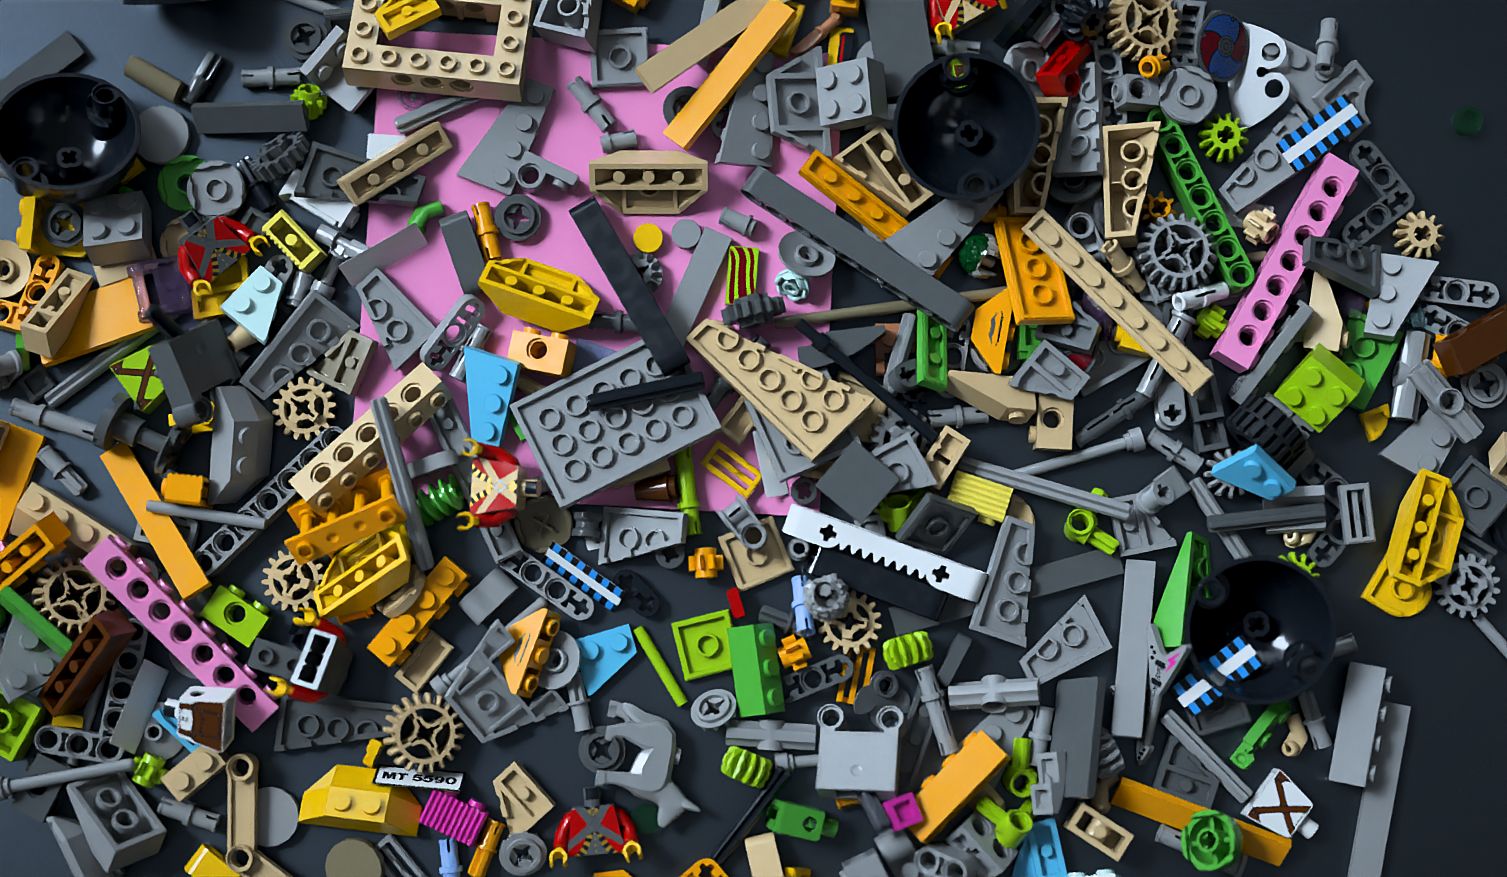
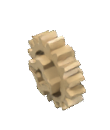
[272,377,338,441]
[261,550,325,612]
[817,590,882,656]

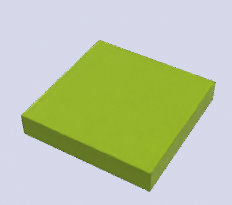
[671,609,733,681]

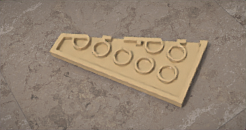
[685,318,875,463]

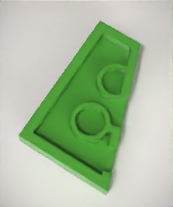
[1342,308,1404,412]

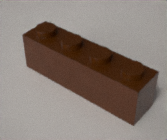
[1432,303,1507,378]
[37,609,137,718]

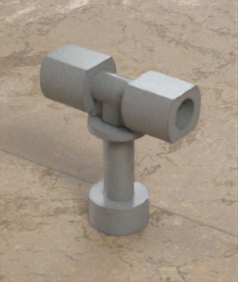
[310,224,370,299]

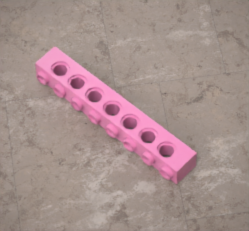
[1209,153,1359,373]
[81,534,280,733]

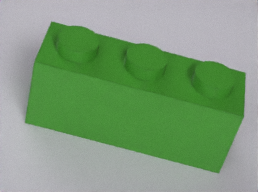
[727,622,785,718]

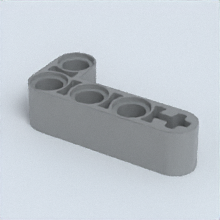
[914,841,978,877]

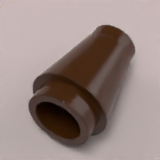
[634,473,679,502]

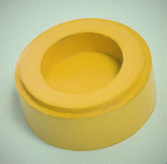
[633,223,663,254]

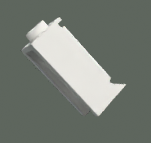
[278,169,360,233]

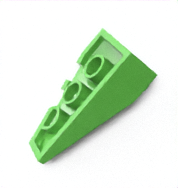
[1153,532,1213,660]

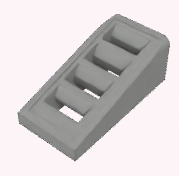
[1169,0,1207,60]

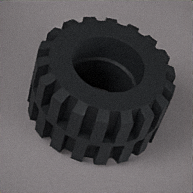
[1225,394,1306,469]

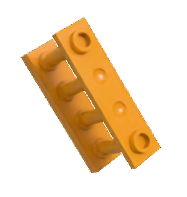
[285,461,408,566]

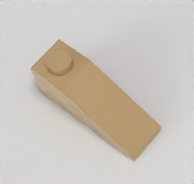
[20,268,93,358]
[1303,271,1350,356]
[945,370,1036,424]

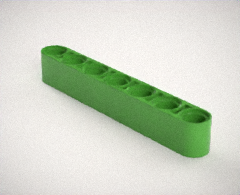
[1145,107,1255,294]

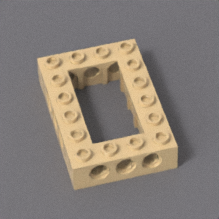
[342,0,537,102]

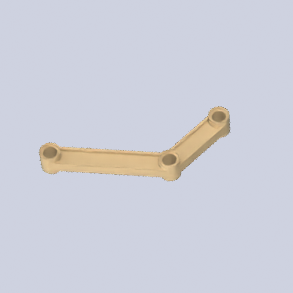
[226,752,293,877]

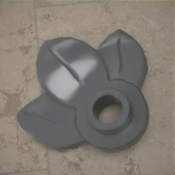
[854,670,910,730]

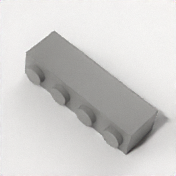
[1328,662,1393,788]

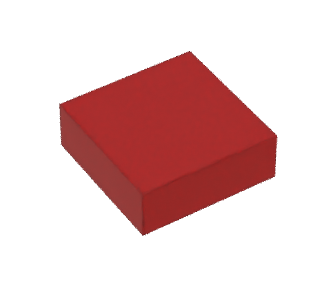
[726,587,746,619]

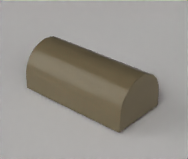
[124,55,188,105]

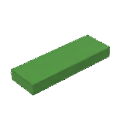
[917,309,948,393]
[0,585,73,659]

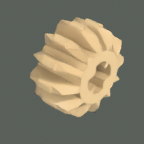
[1393,211,1445,260]

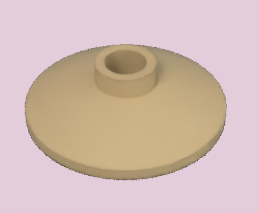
[0,240,32,298]

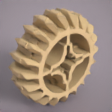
[1103,0,1182,63]
[32,557,115,638]
[382,692,464,774]

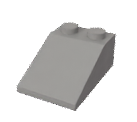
[66,772,167,873]

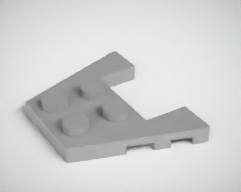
[444,619,569,743]

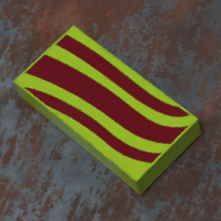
[725,246,759,306]

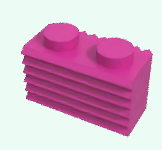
[418,790,490,847]

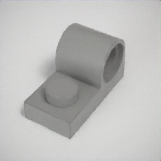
[516,150,581,194]
[874,829,930,877]

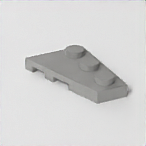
[355,267,436,372]
[870,432,938,494]
[950,706,1034,789]

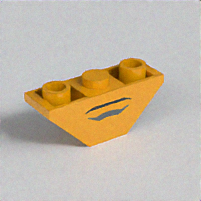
[971,288,1016,375]
[498,608,562,699]

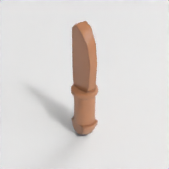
[791,13,843,57]

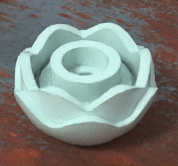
[775,269,810,301]

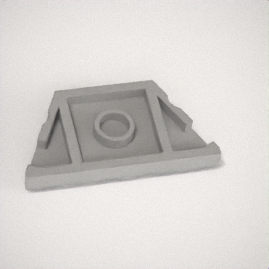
[765,46,832,158]

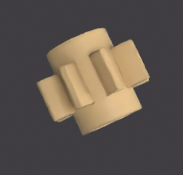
[1242,208,1280,246]

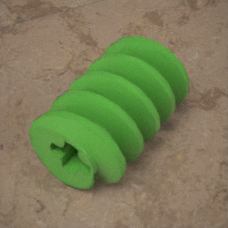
[416,474,465,526]

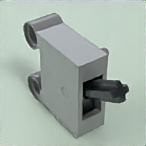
[816,704,907,833]

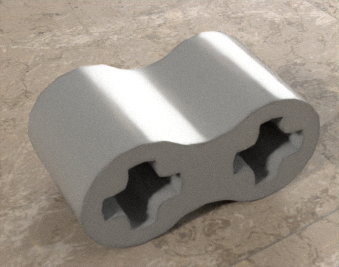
[458,566,519,626]

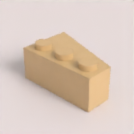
[832,124,934,218]

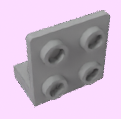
[299,25,374,114]

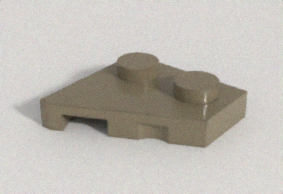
[306,330,379,396]

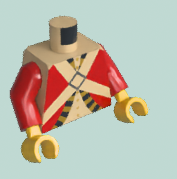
[927,0,1016,44]
[456,438,542,532]

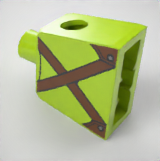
[109,345,167,414]

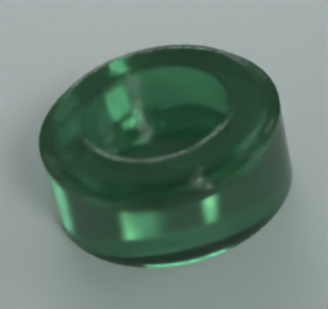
[1451,106,1483,137]
[631,803,659,834]

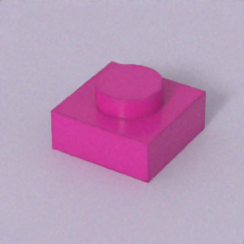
[882,792,923,832]

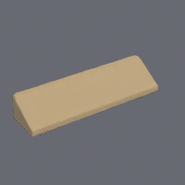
[336,122,453,207]

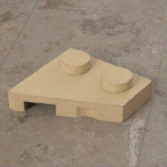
[493,760,556,837]

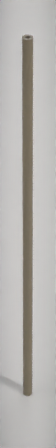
[774,251,1267,329]

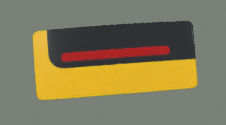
[827,27,854,66]

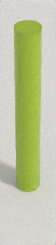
[633,625,688,707]

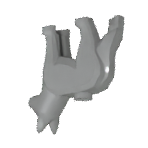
[594,700,701,829]

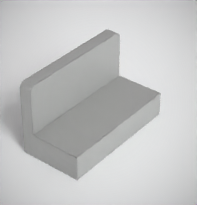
[1262,485,1326,534]

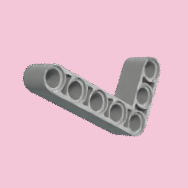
[34,617,148,763]

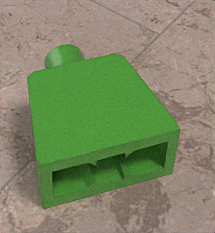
[764,797,838,842]

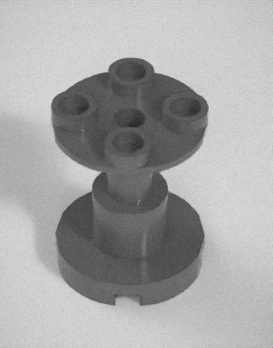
[93,393,192,476]

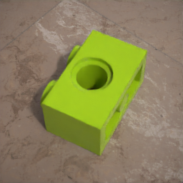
[199,584,275,648]

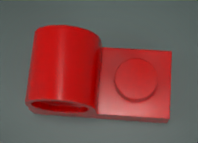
[1035,41,1092,97]

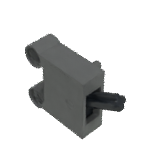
[144,304,250,428]

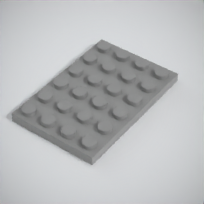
[509,339,722,511]

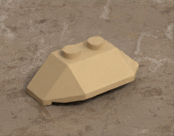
[589,150,708,214]

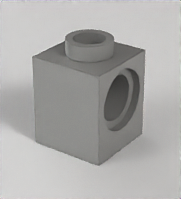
[1111,74,1159,113]

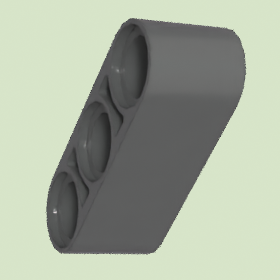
[438,210,486,296]

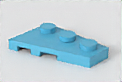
[464,346,522,447]

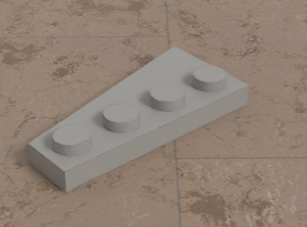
[239,289,360,400]

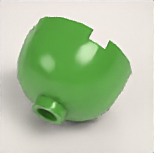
[1181,810,1244,872]

